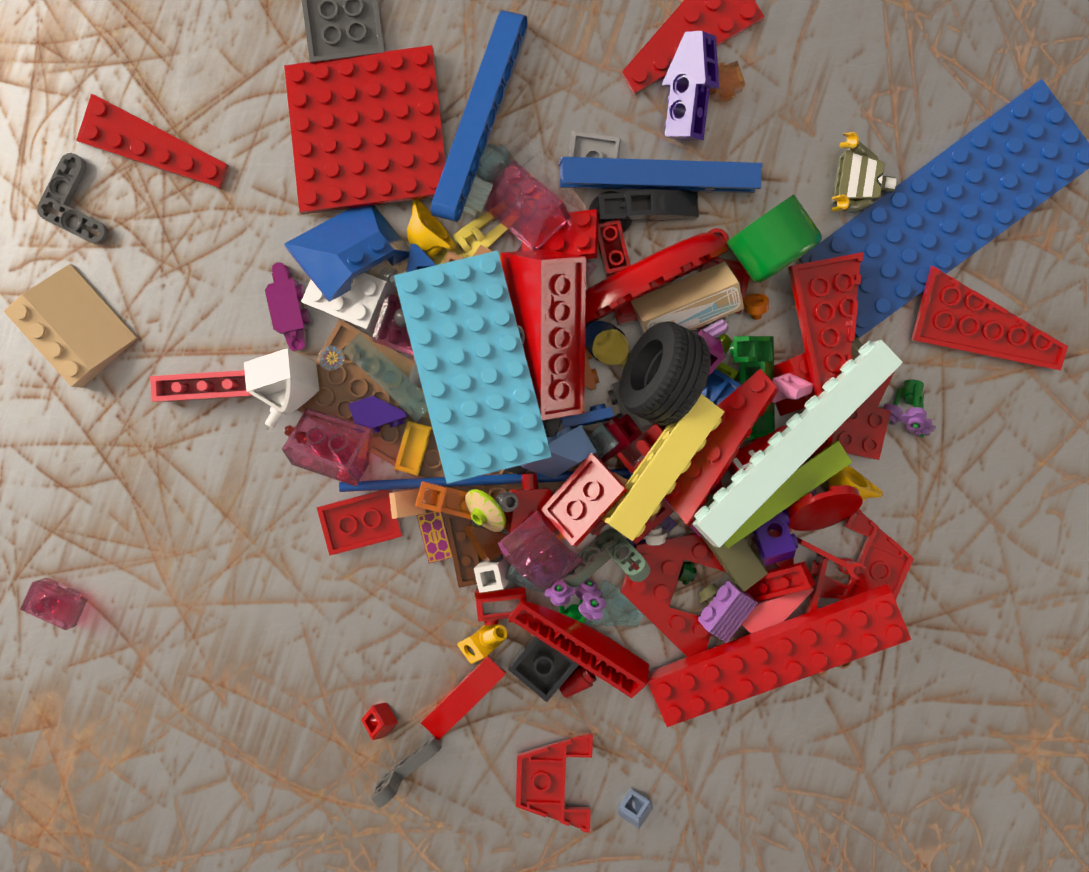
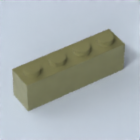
[693,493,768,592]

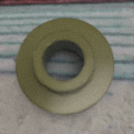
[698,584,720,605]

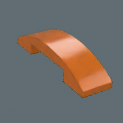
[415,481,507,529]

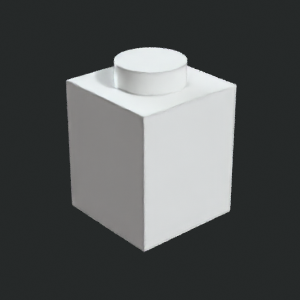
[474,557,511,593]

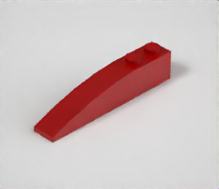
[508,600,650,699]

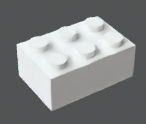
[301,273,397,334]

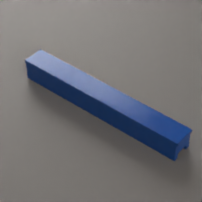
[558,157,763,193]

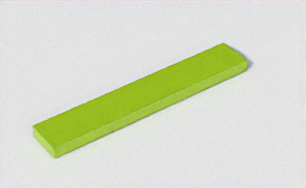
[723,441,852,548]

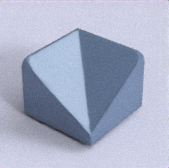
[617,789,653,829]

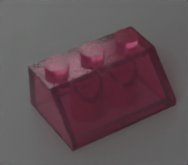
[485,160,571,250]
[282,408,374,487]

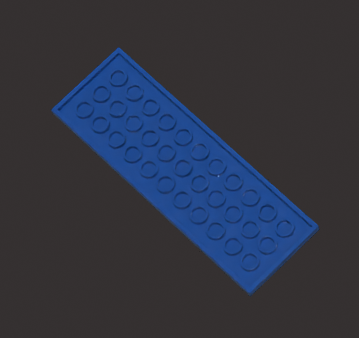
[798,79,1089,338]

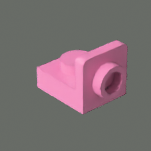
[771,373,813,403]

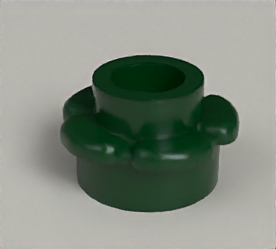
[678,561,697,585]

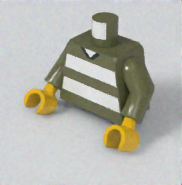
[832,132,896,213]

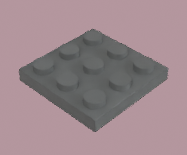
[302,0,385,63]

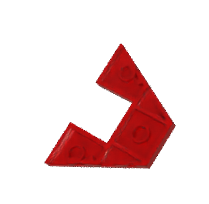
[620,533,726,657]

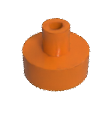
[744,293,769,320]

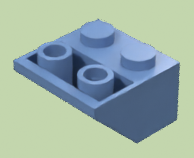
[521,425,597,479]

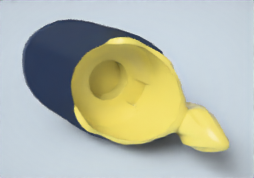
[585,321,629,369]

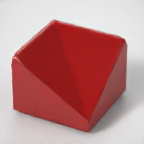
[361,703,398,740]

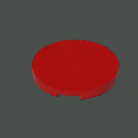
[787,485,863,531]

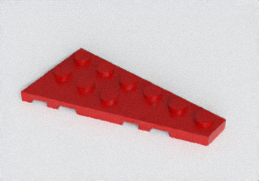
[622,0,764,95]
[788,252,864,397]
[911,266,1068,371]
[664,369,779,528]

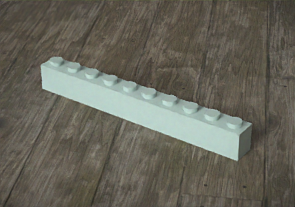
[691,340,903,548]

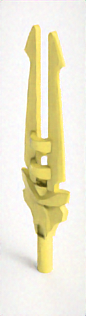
[431,186,540,265]

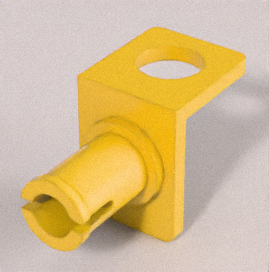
[457,625,507,664]

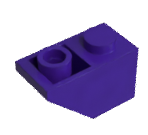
[348,396,409,436]

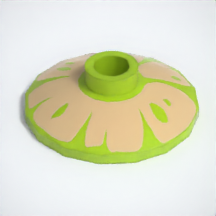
[465,489,506,532]

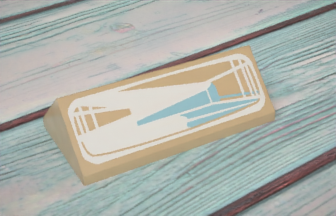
[631,262,744,333]

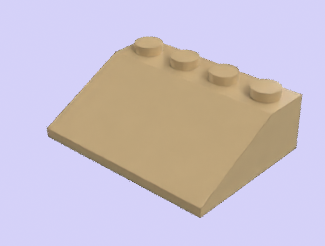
[3,264,138,388]

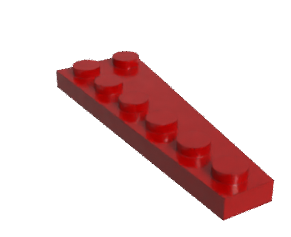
[76,94,229,189]

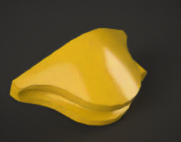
[407,199,456,258]
[828,465,883,502]

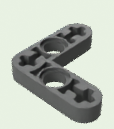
[37,153,109,245]
[371,736,443,808]

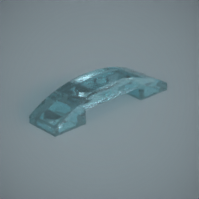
[343,333,428,422]

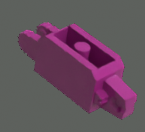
[265,262,311,352]

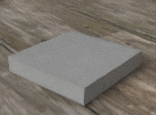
[568,131,621,158]

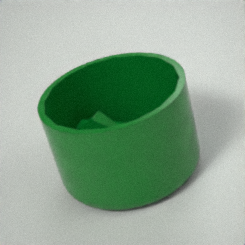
[726,195,822,283]

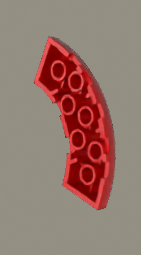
[585,233,729,326]

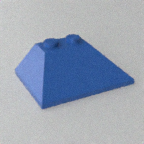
[284,205,410,302]

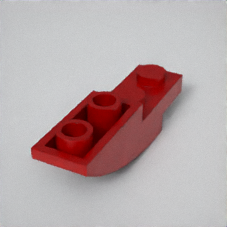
[598,219,638,326]

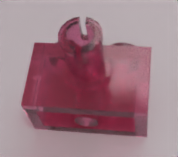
[20,578,88,630]

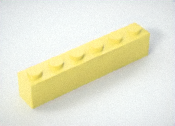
[602,394,724,541]

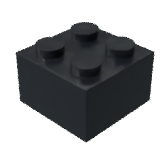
[508,635,579,702]

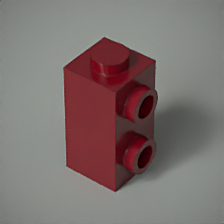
[589,413,643,463]

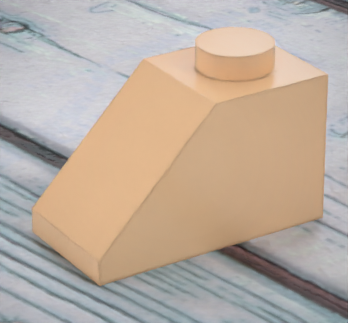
[389,488,428,519]

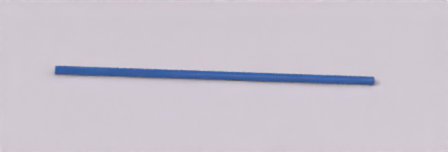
[339,469,632,492]

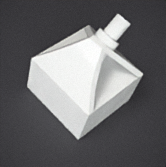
[244,348,319,428]

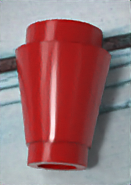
[559,665,597,698]

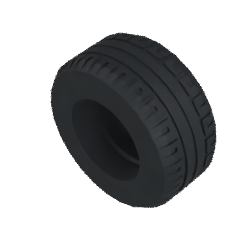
[620,321,711,426]

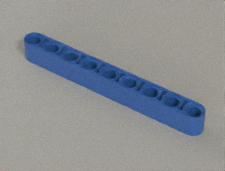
[431,10,528,222]

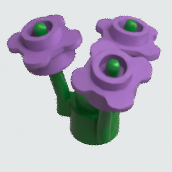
[883,379,936,438]
[545,579,607,624]

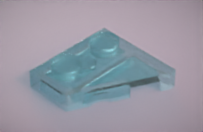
[584,580,644,627]

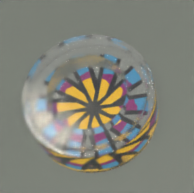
[318,345,345,371]

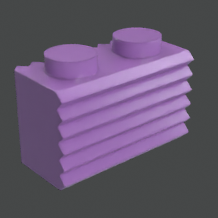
[698,581,758,643]

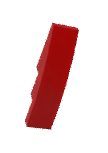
[421,655,506,740]

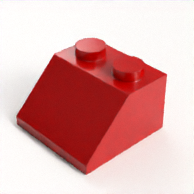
[774,352,814,416]

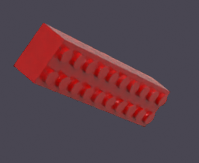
[647,584,912,727]

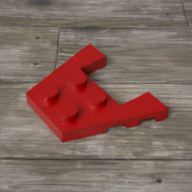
[819,509,914,601]
[516,733,593,833]

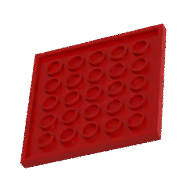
[284,45,446,215]

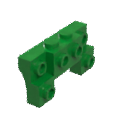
[730,336,775,440]

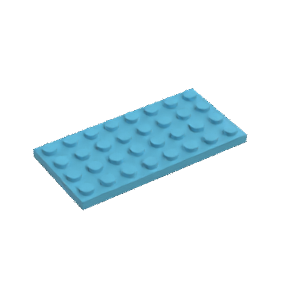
[394,250,552,484]

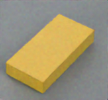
[394,420,432,476]

